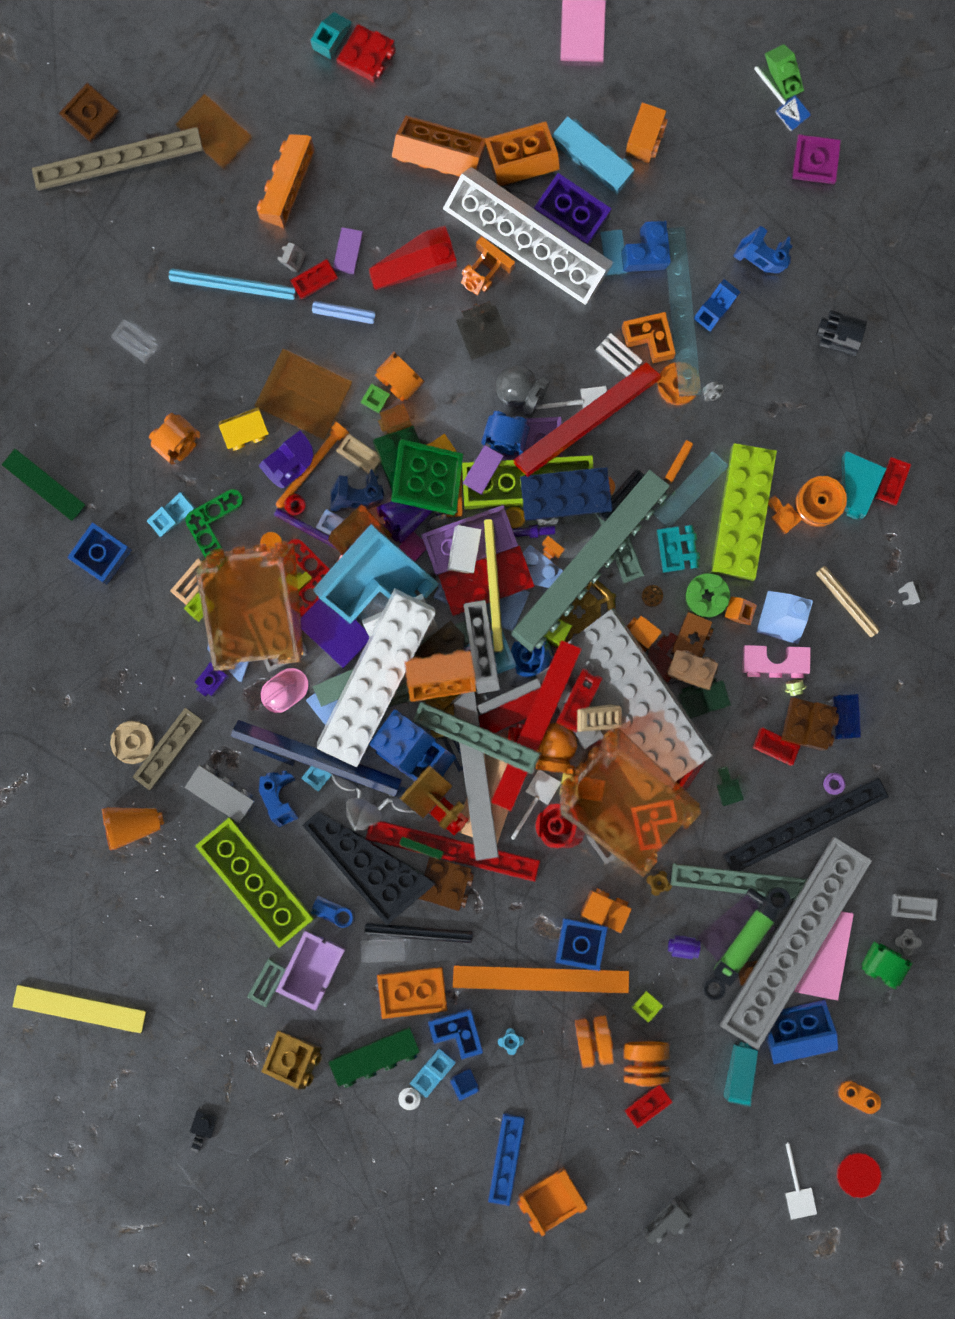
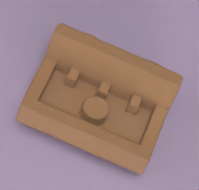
[668,650,718,690]

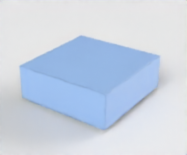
[316,509,345,538]

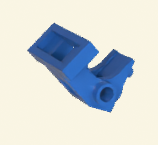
[733,226,793,274]
[259,771,299,828]

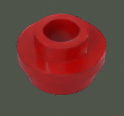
[284,494,305,515]

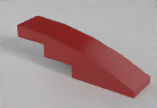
[479,688,540,733]

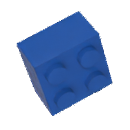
[67,522,132,585]
[369,709,435,774]
[555,918,607,971]

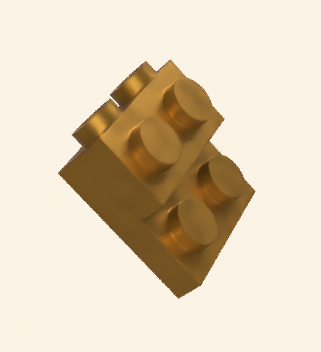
[261,1031,322,1089]

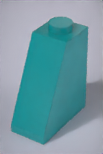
[841,451,886,520]
[723,1041,758,1106]

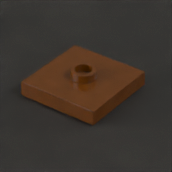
[59,82,120,143]

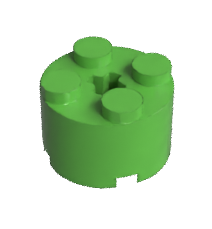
[685,573,730,619]

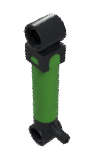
[702,887,790,1000]

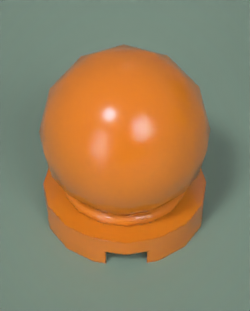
[535,723,577,774]

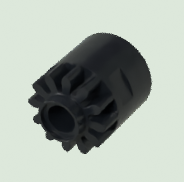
[816,310,867,357]

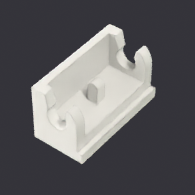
[447,525,481,574]

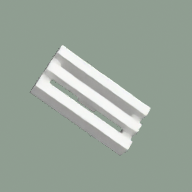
[596,333,643,377]

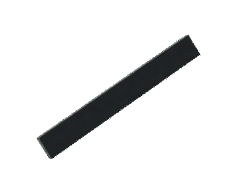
[723,777,889,871]

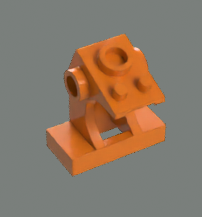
[461,236,515,296]

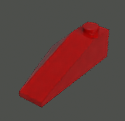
[369,226,457,290]

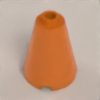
[102,807,164,850]

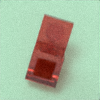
[647,632,678,684]

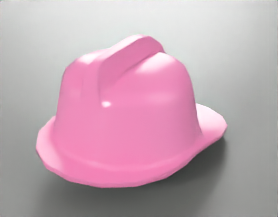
[261,668,308,713]

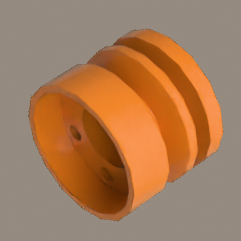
[624,1041,670,1086]

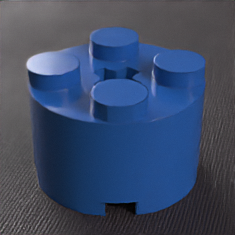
[481,411,530,456]

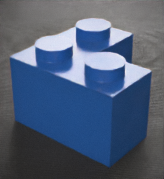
[621,221,671,272]
[428,1008,483,1059]

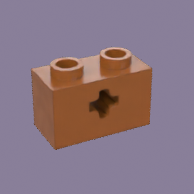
[670,612,714,658]

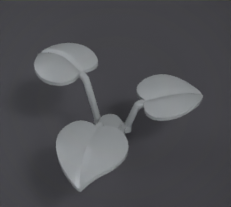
[332,774,415,830]

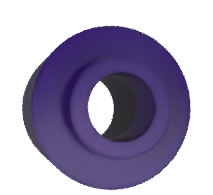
[668,935,701,960]

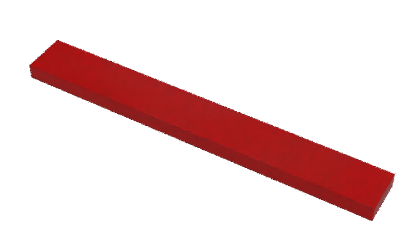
[513,362,661,477]
[491,640,582,811]
[366,821,540,882]

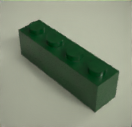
[328,1026,421,1088]

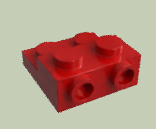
[337,23,396,82]

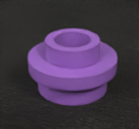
[823,773,846,795]

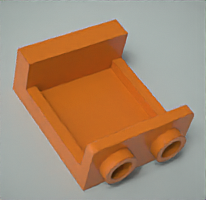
[517,1167,588,1236]

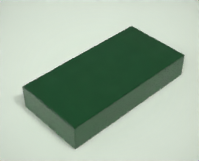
[399,837,444,860]

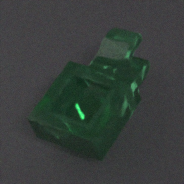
[716,766,744,807]

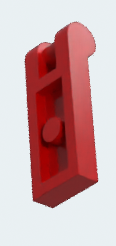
[556,668,602,732]

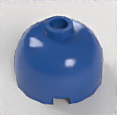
[511,640,554,678]

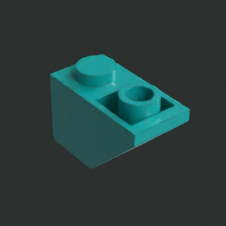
[311,12,352,59]

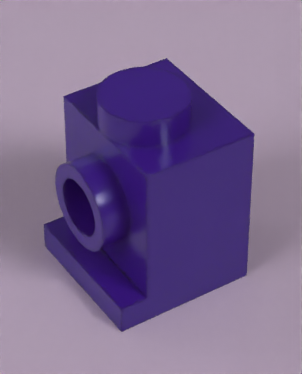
[194,662,229,697]

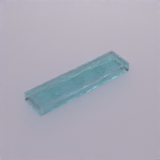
[653,451,728,528]

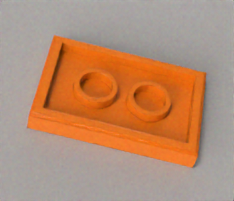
[377,967,448,1019]

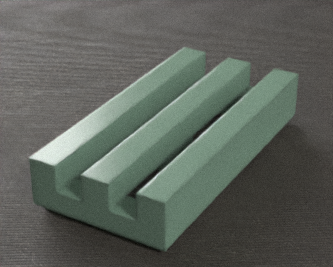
[247,958,287,1008]

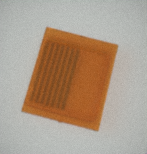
[254,349,353,440]

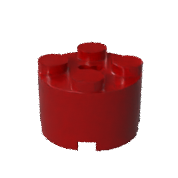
[536,804,586,848]

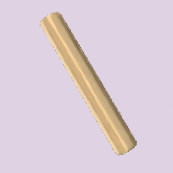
[816,566,880,637]

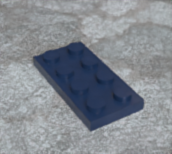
[520,467,612,521]

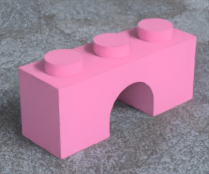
[742,645,810,679]

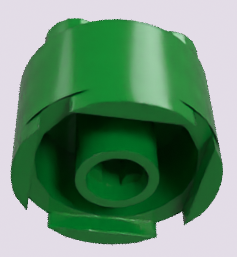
[861,941,913,990]

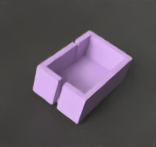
[276,930,346,1011]

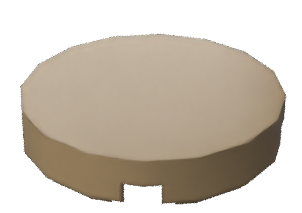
[110,721,155,764]

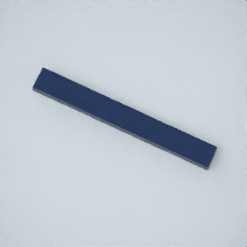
[231,720,402,796]

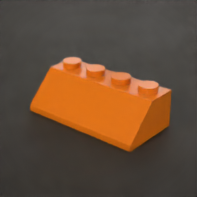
[392,115,486,177]
[257,134,315,228]

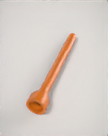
[276,422,349,508]

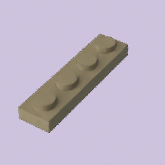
[133,708,203,790]

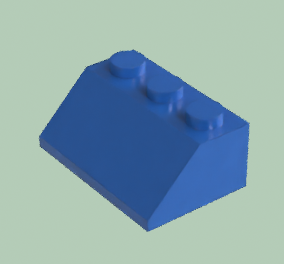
[766,1000,838,1064]

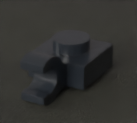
[190,1110,218,1153]

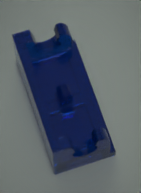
[833,694,861,740]

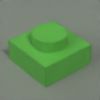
[361,383,390,414]

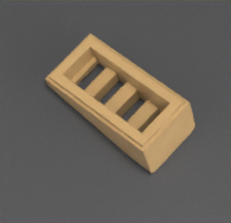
[578,704,622,732]

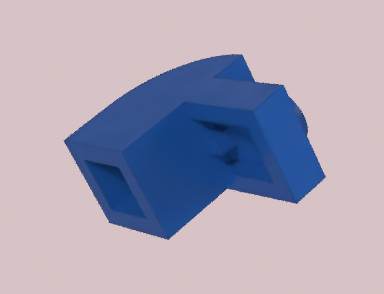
[693,279,741,331]

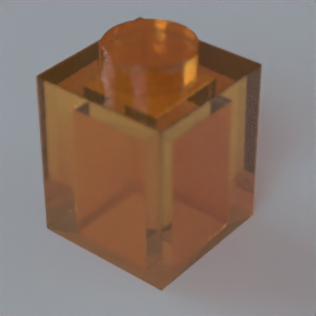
[378,403,412,434]

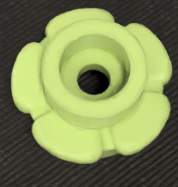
[785,679,807,696]

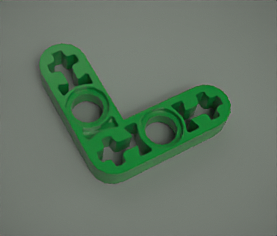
[185,489,244,568]

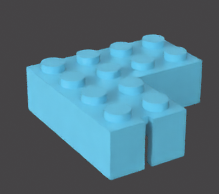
[313,524,439,624]

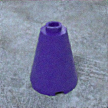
[376,501,433,544]

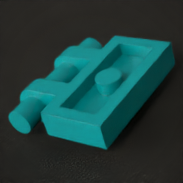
[657,525,700,573]

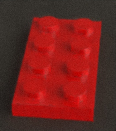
[438,546,535,616]

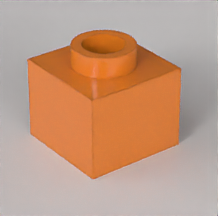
[725,596,757,625]

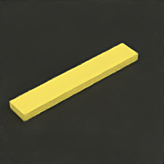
[484,519,504,652]
[13,985,147,1033]

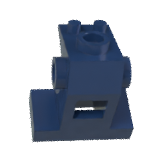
[330,469,384,512]

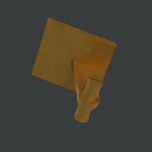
[400,766,465,830]

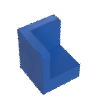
[450,1068,480,1101]

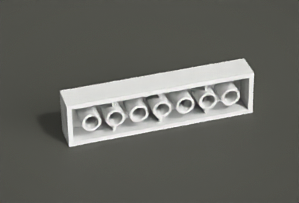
[443,167,614,305]
[317,588,435,767]

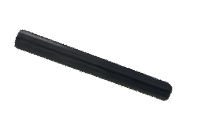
[364,923,473,943]

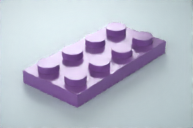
[421,505,518,576]

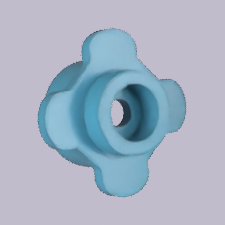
[498,1028,524,1055]

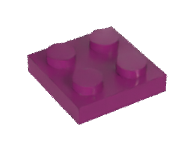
[792,135,841,184]

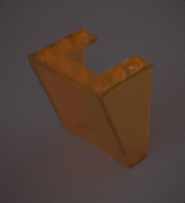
[196,541,304,671]
[560,728,701,877]

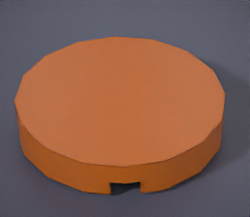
[657,362,700,405]

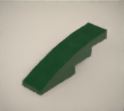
[1,448,85,521]

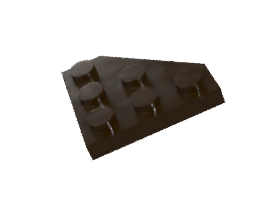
[413,620,465,711]

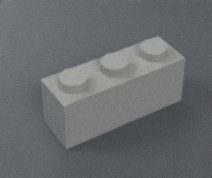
[185,764,256,823]

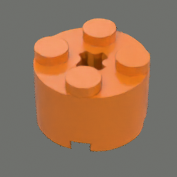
[375,352,425,402]
[149,413,200,465]

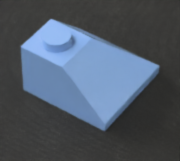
[756,591,813,644]

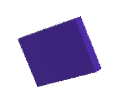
[296,599,370,669]

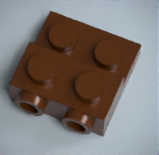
[781,697,839,751]
[419,856,474,911]

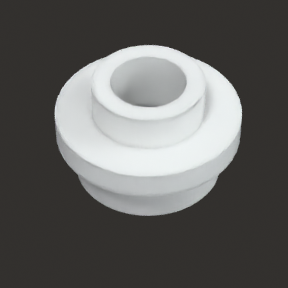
[399,1087,421,1110]

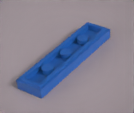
[488,1113,525,1206]

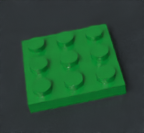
[391,439,463,515]

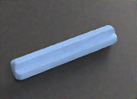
[312,301,375,324]

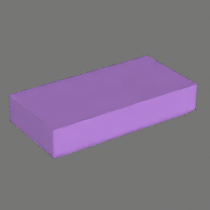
[333,227,363,274]
[463,445,504,494]

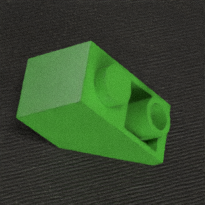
[765,44,804,100]

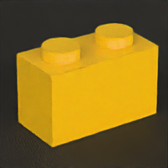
[218,407,268,450]

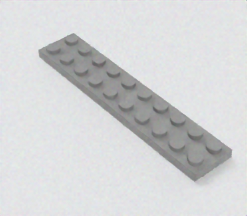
[719,837,872,1049]

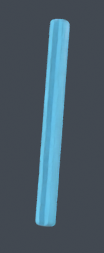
[169,268,296,300]

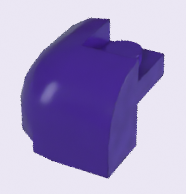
[259,430,313,488]

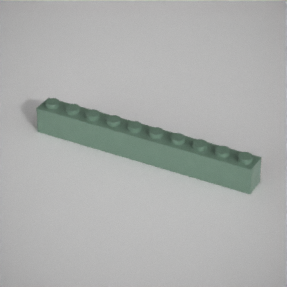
[511,470,669,652]

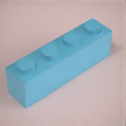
[552,116,634,195]

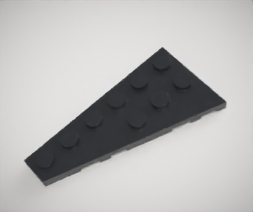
[302,810,437,925]

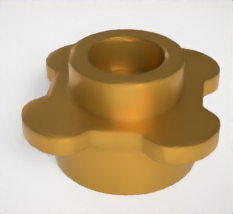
[646,871,672,896]

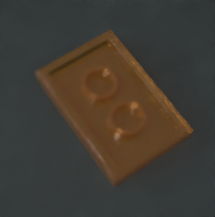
[176,93,252,168]

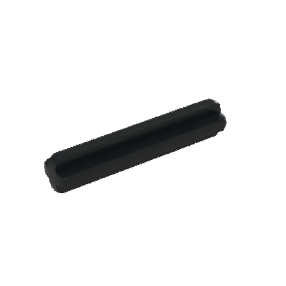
[597,469,645,521]

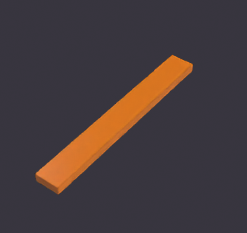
[453,965,629,993]

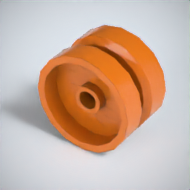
[795,476,847,527]
[575,1015,613,1068]

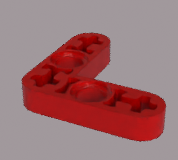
[286,539,330,620]

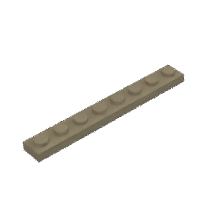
[32,127,203,191]

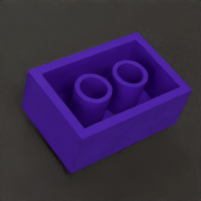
[534,173,612,246]

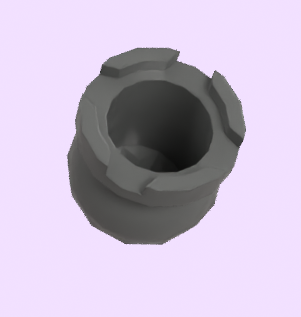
[495,365,550,419]

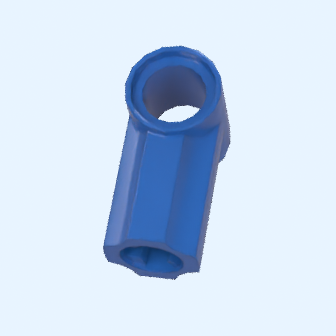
[310,895,355,928]

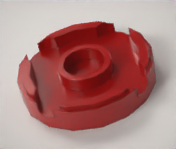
[836,1152,881,1198]

